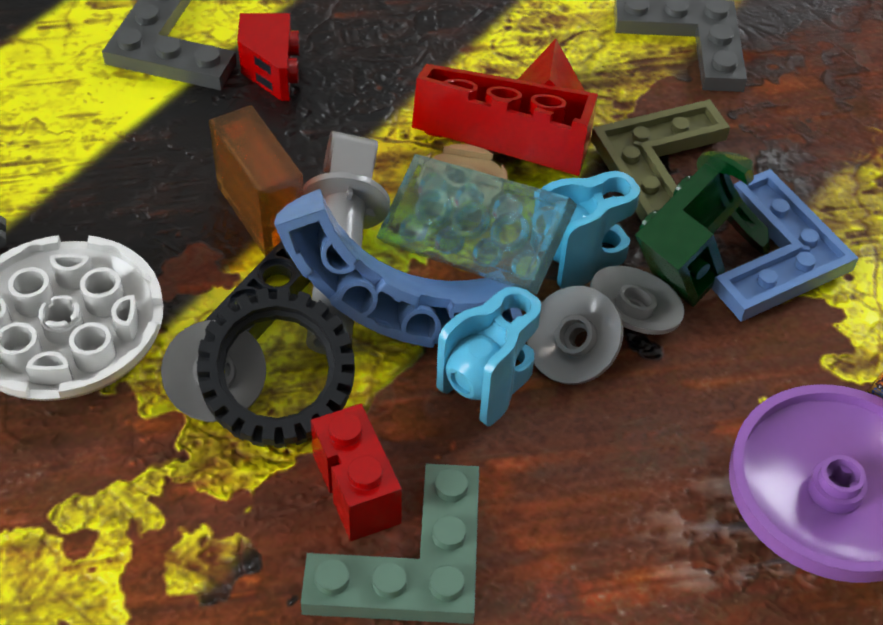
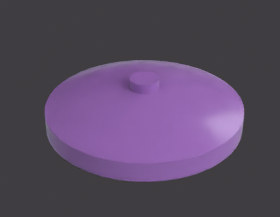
[729,384,883,583]

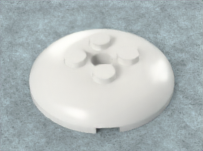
[0,235,164,401]

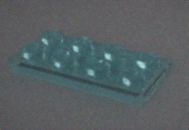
[376,154,577,295]

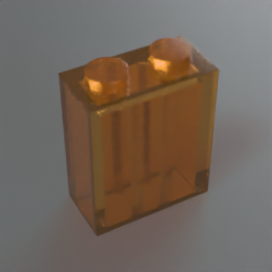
[209,105,304,257]

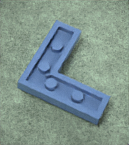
[712,169,858,322]

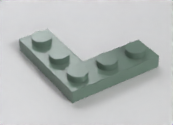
[301,463,479,624]

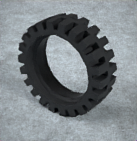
[197,287,355,448]

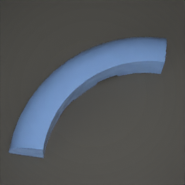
[274,189,522,348]

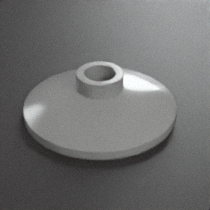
[590,266,684,335]
[527,286,623,385]
[161,320,266,422]

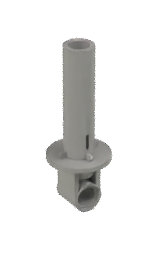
[300,131,390,355]

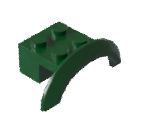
[635,151,770,307]

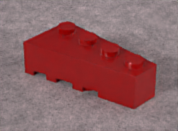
[412,64,598,176]

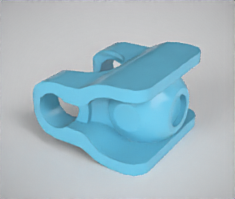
[532,171,640,289]
[436,287,541,426]

